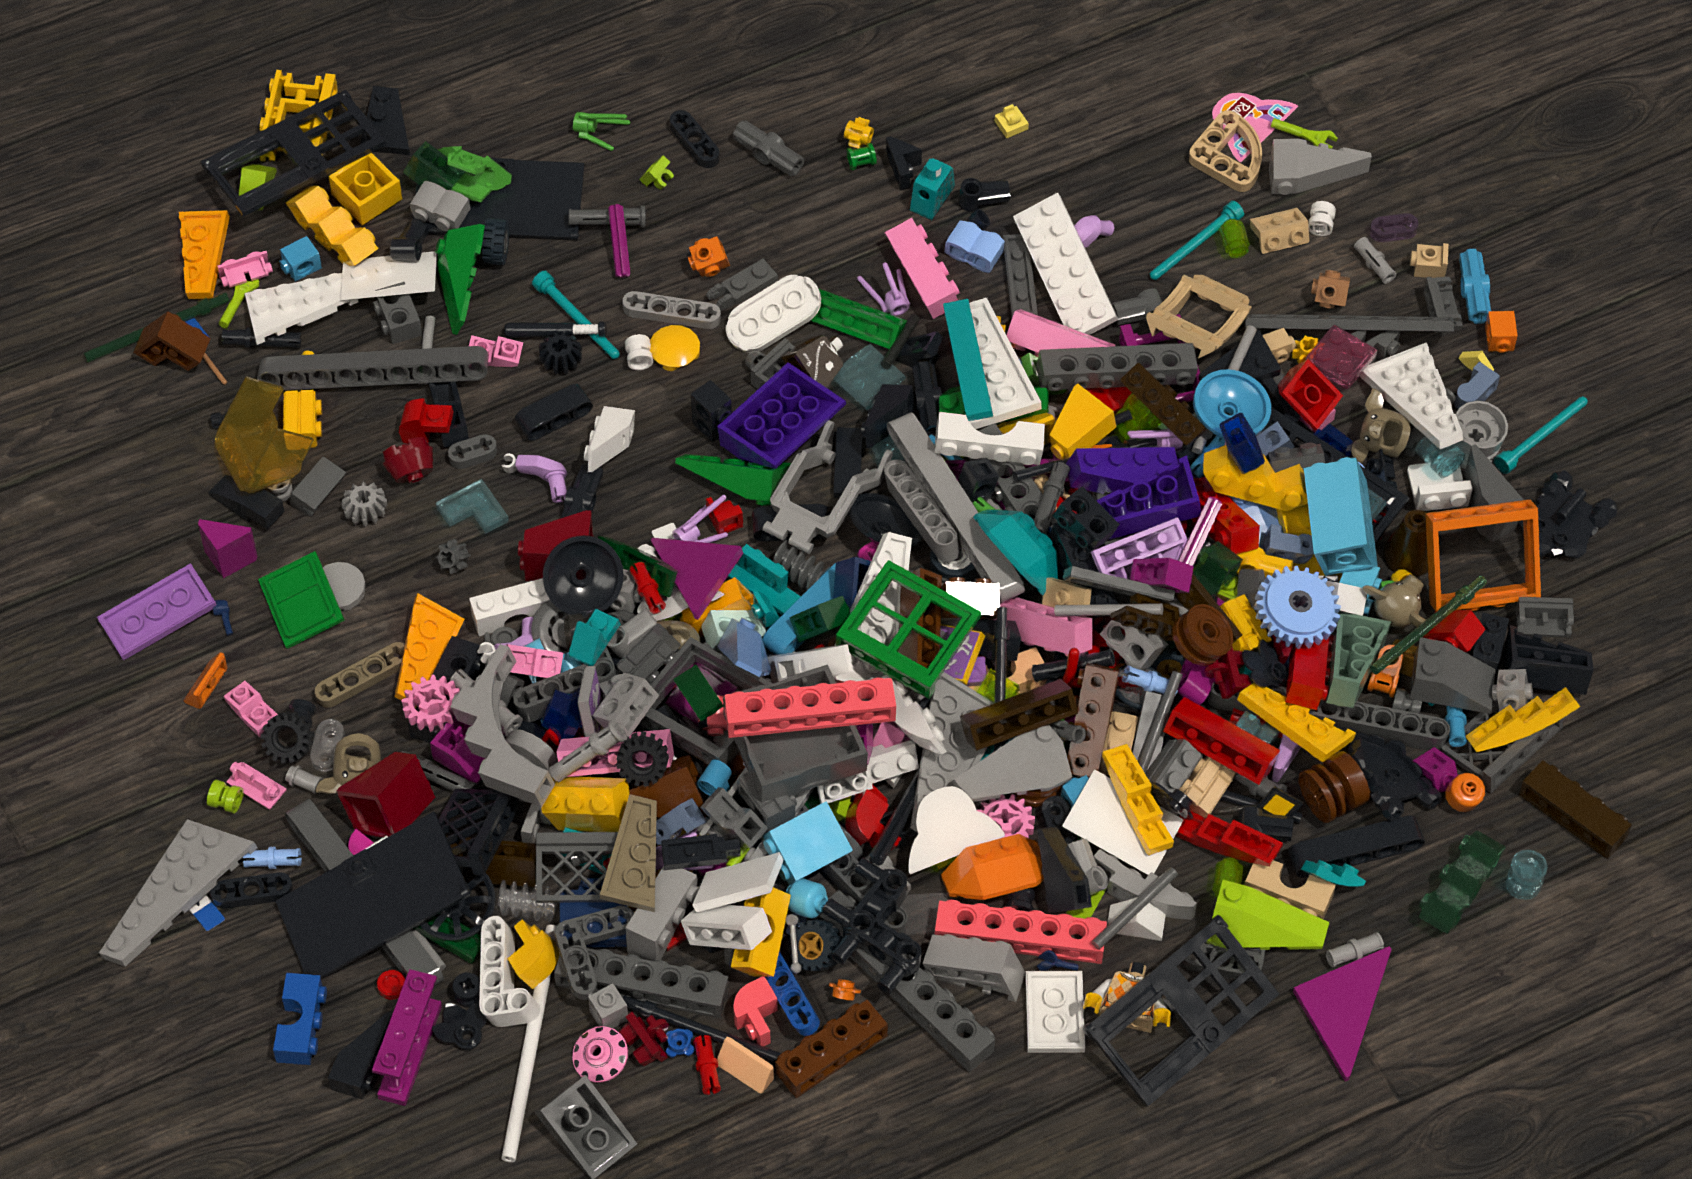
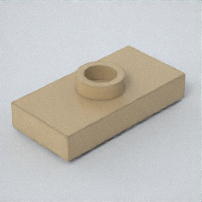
[1042,577,1092,608]

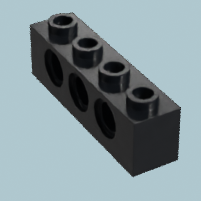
[1049,522,1118,630]
[408,636,485,743]

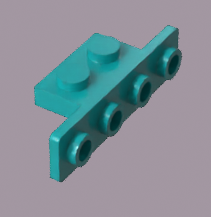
[727,544,801,615]

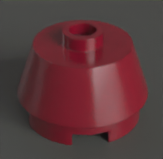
[383,437,433,484]

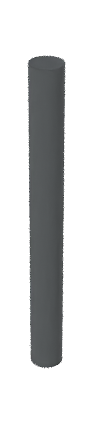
[1138,671,1183,774]
[1092,867,1178,950]

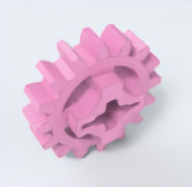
[402,675,460,732]
[976,794,1035,838]

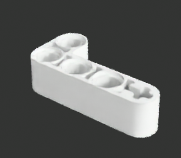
[479,916,540,1027]

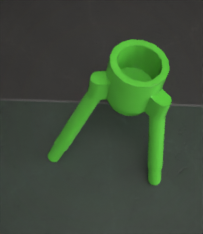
[573,112,630,151]

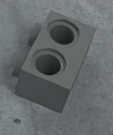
[373,282,422,344]

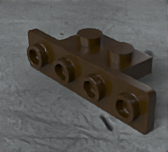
[1120,363,1206,447]
[1111,593,1179,641]

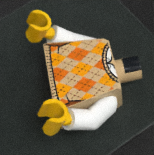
[1082,962,1171,1033]

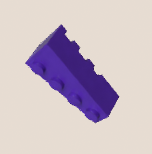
[1066,447,1178,494]
[1094,455,1201,539]

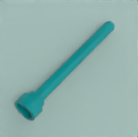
[1150,200,1244,280]
[532,271,620,359]
[1494,396,1588,474]

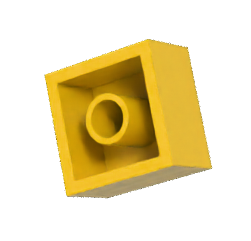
[329,153,402,225]

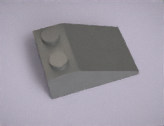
[1464,444,1524,543]
[1409,637,1495,714]
[534,1075,637,1179]

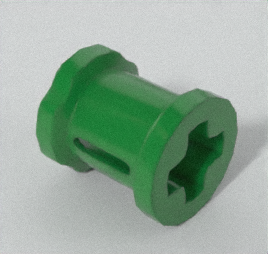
[846,143,877,170]

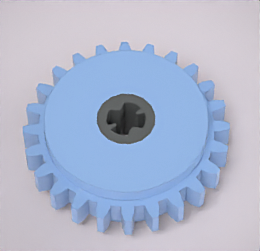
[1254,566,1341,649]

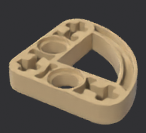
[1189,110,1262,192]

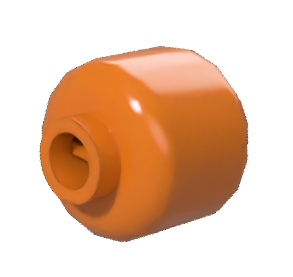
[1446,773,1485,812]

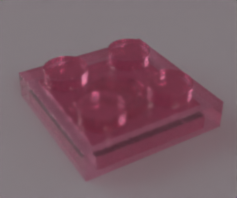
[1305,325,1377,390]

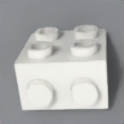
[1407,460,1473,511]

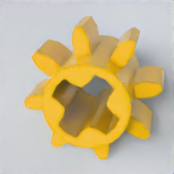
[844,117,874,149]
[1292,336,1324,364]

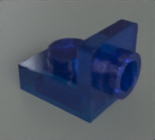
[1313,423,1353,457]

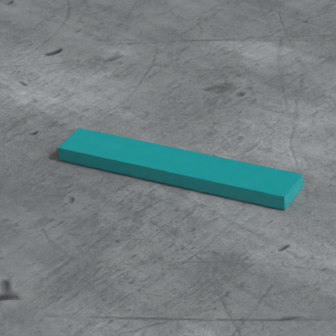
[943,299,993,421]

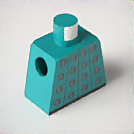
[910,158,955,220]

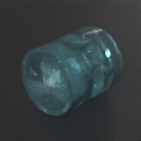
[1415,436,1466,478]
[1236,710,1280,746]
[1506,850,1548,900]

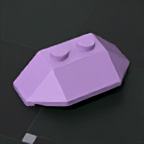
[1091,517,1188,580]

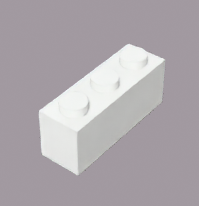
[681,905,772,950]

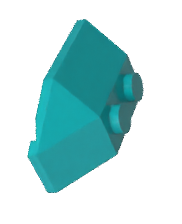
[973,509,1058,595]

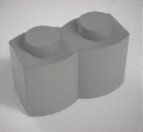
[410,181,471,231]

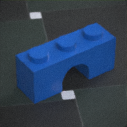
[273,973,327,1065]

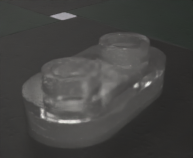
[310,719,345,772]

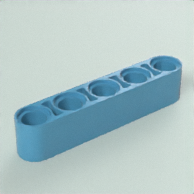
[762,563,836,655]

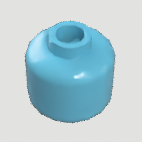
[786,878,828,919]

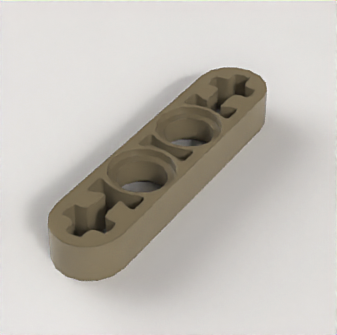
[315,642,405,708]

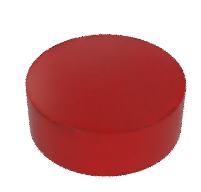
[377,970,405,1000]

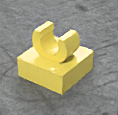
[994,104,1029,138]

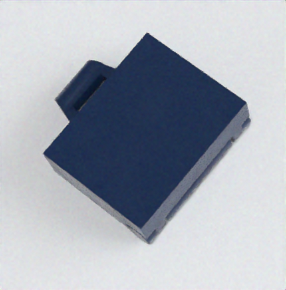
[560,878,628,948]

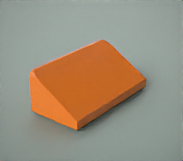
[184,652,228,709]

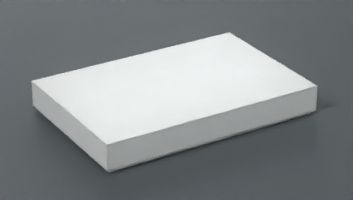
[692,852,784,912]
[1025,971,1085,1053]

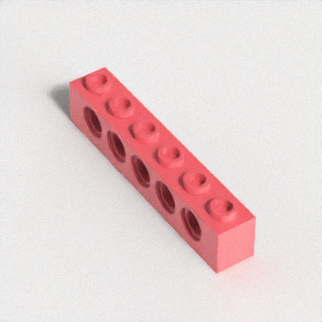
[725,678,896,738]
[935,900,1107,964]

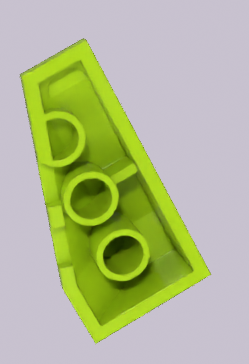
[1206,880,1329,950]

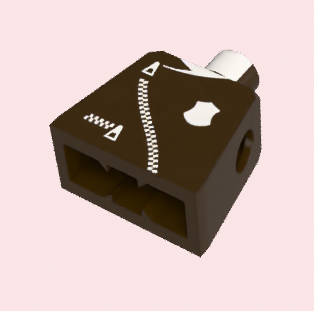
[781,335,843,388]

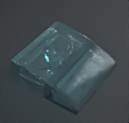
[833,344,906,411]

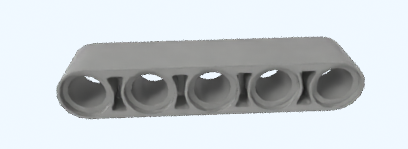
[884,460,960,562]

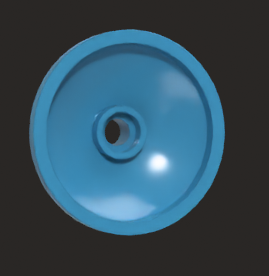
[1193,370,1271,440]

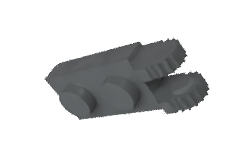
[706,259,778,311]

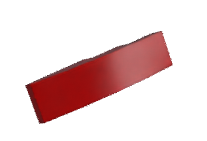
[1175,811,1283,867]

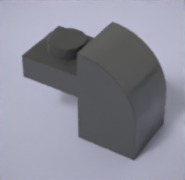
[700,787,768,849]

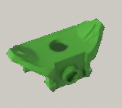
[436,146,512,202]

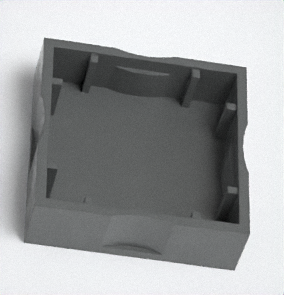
[723,664,868,803]

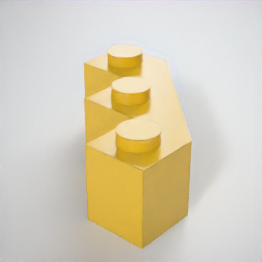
[286,186,378,266]
[1203,444,1308,511]

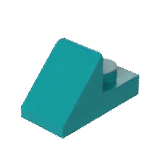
[568,609,621,666]

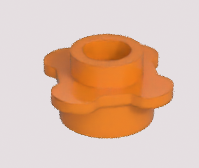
[829,979,861,1000]

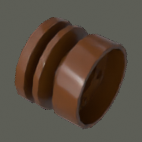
[1299,751,1370,823]

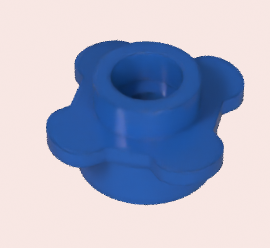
[666,1029,694,1058]

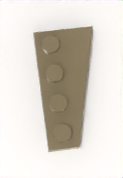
[600,794,657,912]

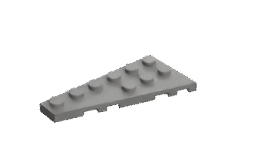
[910,672,994,832]
[99,819,258,967]

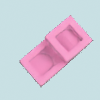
[506,644,563,678]

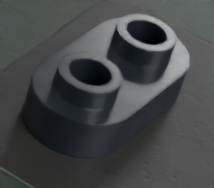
[1041,796,1077,845]

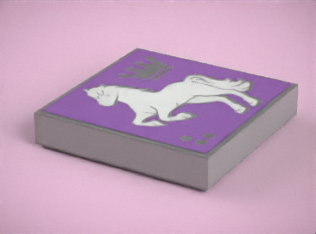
[578,666,603,737]

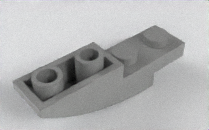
[1094,849,1197,920]

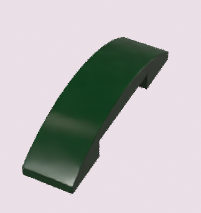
[598,536,678,597]

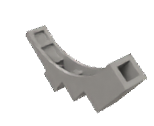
[450,644,555,807]

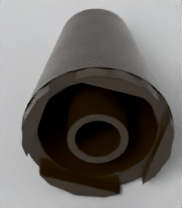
[1384,510,1428,578]

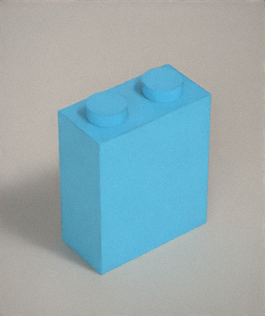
[763,801,853,885]

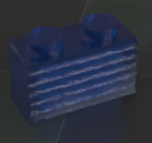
[1219,413,1265,474]

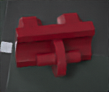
[1204,647,1251,699]
[619,1012,669,1066]

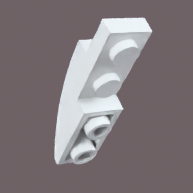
[768,644,853,684]
[880,675,947,755]
[817,740,919,804]

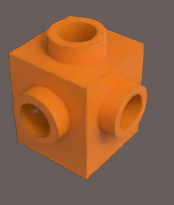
[688,236,730,277]

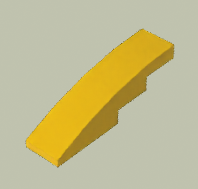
[1465,687,1580,752]
[1102,744,1174,856]

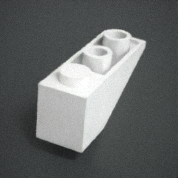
[584,406,635,472]

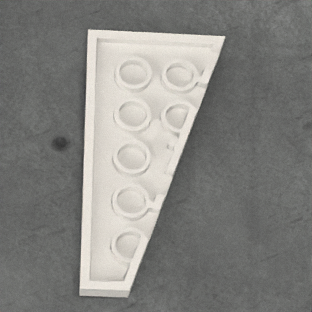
[245,263,392,345]
[969,298,1042,429]
[1359,342,1463,449]
[833,532,912,683]

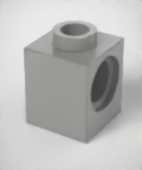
[588,983,628,1028]

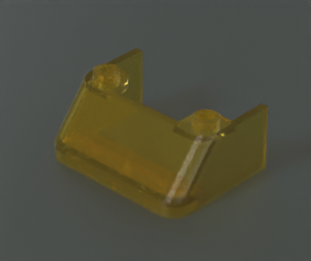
[215,376,314,493]

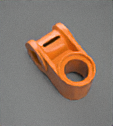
[1367,645,1404,698]

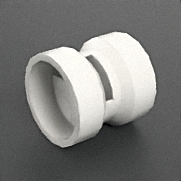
[1308,201,1336,236]
[625,334,653,370]

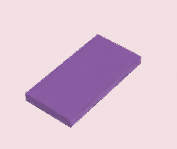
[97,563,217,661]

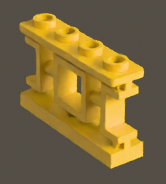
[260,70,338,162]

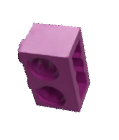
[1130,558,1194,593]

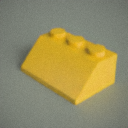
[541,777,630,832]

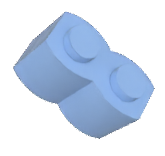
[945,220,1005,273]

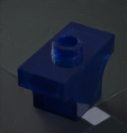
[541,688,583,743]

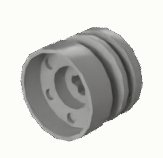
[1445,401,1508,469]
[505,729,558,803]

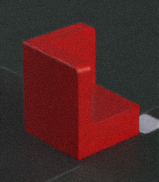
[706,497,743,534]

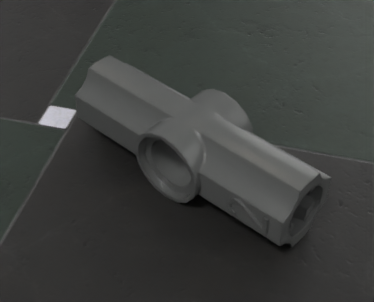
[733,121,804,176]

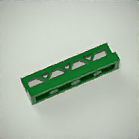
[810,288,908,349]

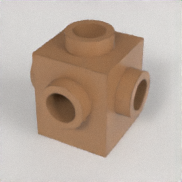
[1311,270,1350,308]

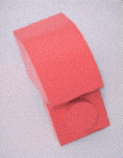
[734,976,778,1046]

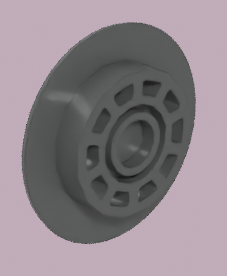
[531,600,591,665]

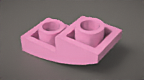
[469,335,523,367]
[223,681,278,737]

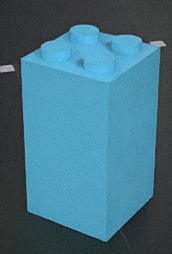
[1304,457,1378,576]

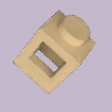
[1410,243,1449,278]
[1263,328,1296,364]

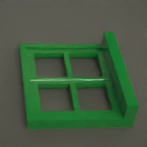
[836,560,981,699]

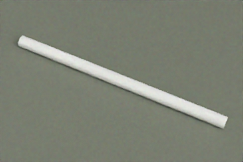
[501,925,557,1162]

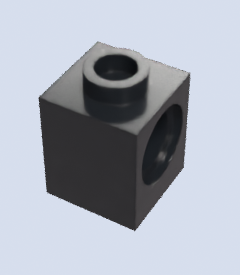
[958,458,1000,502]

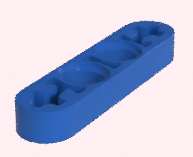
[765,952,820,1036]

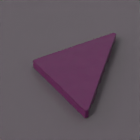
[651,538,743,620]
[1293,946,1391,1082]

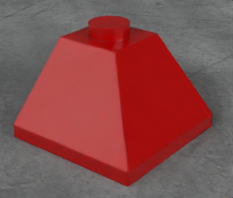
[1278,359,1343,431]

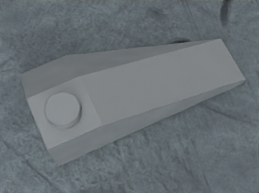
[1269,139,1371,195]
[953,724,1072,802]

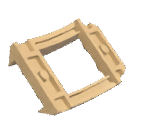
[1146,275,1252,358]

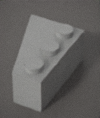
[625,866,699,961]
[923,934,1025,1002]

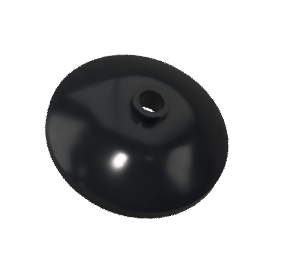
[849,493,923,547]
[542,535,624,617]

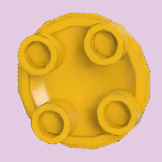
[649,325,700,371]

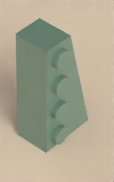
[1326,611,1391,708]

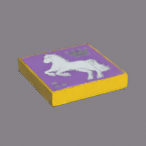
[940,624,985,685]

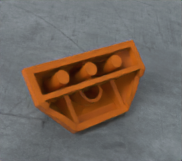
[941,834,1044,900]

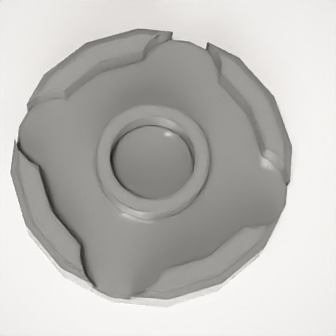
[323,562,365,611]

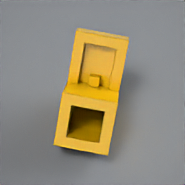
[507,919,559,989]

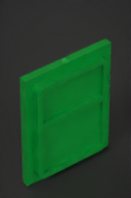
[258,551,345,649]

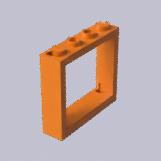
[1426,500,1541,611]

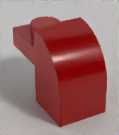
[399,399,454,443]
[845,789,901,850]

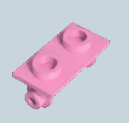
[218,251,273,288]
[226,762,287,810]

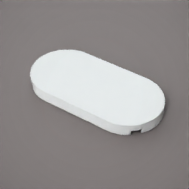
[726,275,821,353]

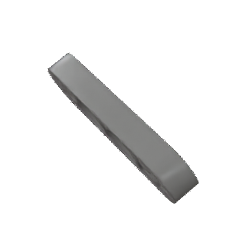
[623,291,721,329]

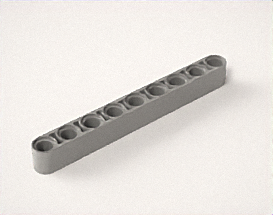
[887,412,1025,603]

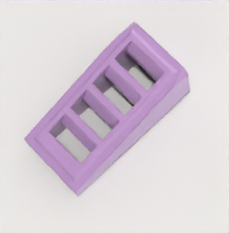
[1272,734,1301,782]

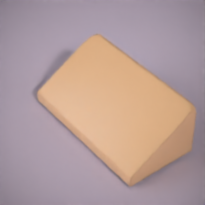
[717,1037,774,1094]

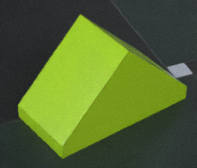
[239,164,277,210]

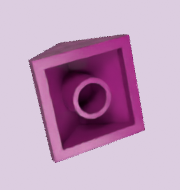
[198,519,257,578]

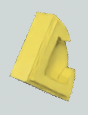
[1459,351,1494,371]

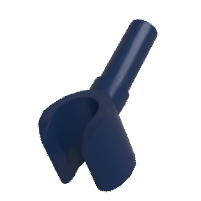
[213,600,233,636]
[1037,950,1079,971]

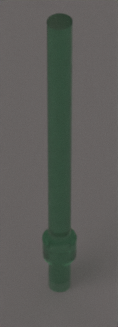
[84,292,230,362]
[1370,575,1487,675]

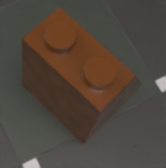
[629,754,708,817]

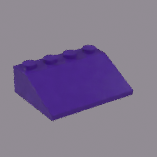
[717,363,846,469]

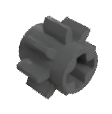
[436,539,471,574]

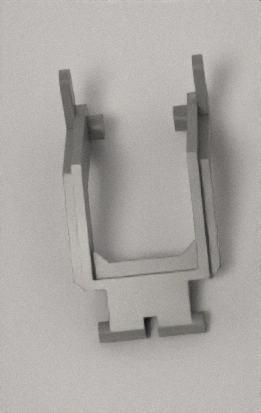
[763,420,893,554]

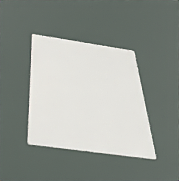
[340,251,437,300]
[1062,770,1183,875]

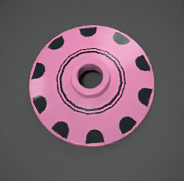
[572,1026,628,1083]

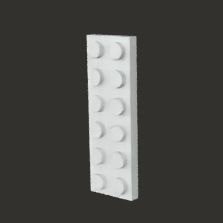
[1013,193,1119,335]

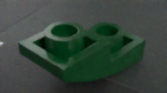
[673,665,723,721]

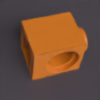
[1485,311,1518,353]

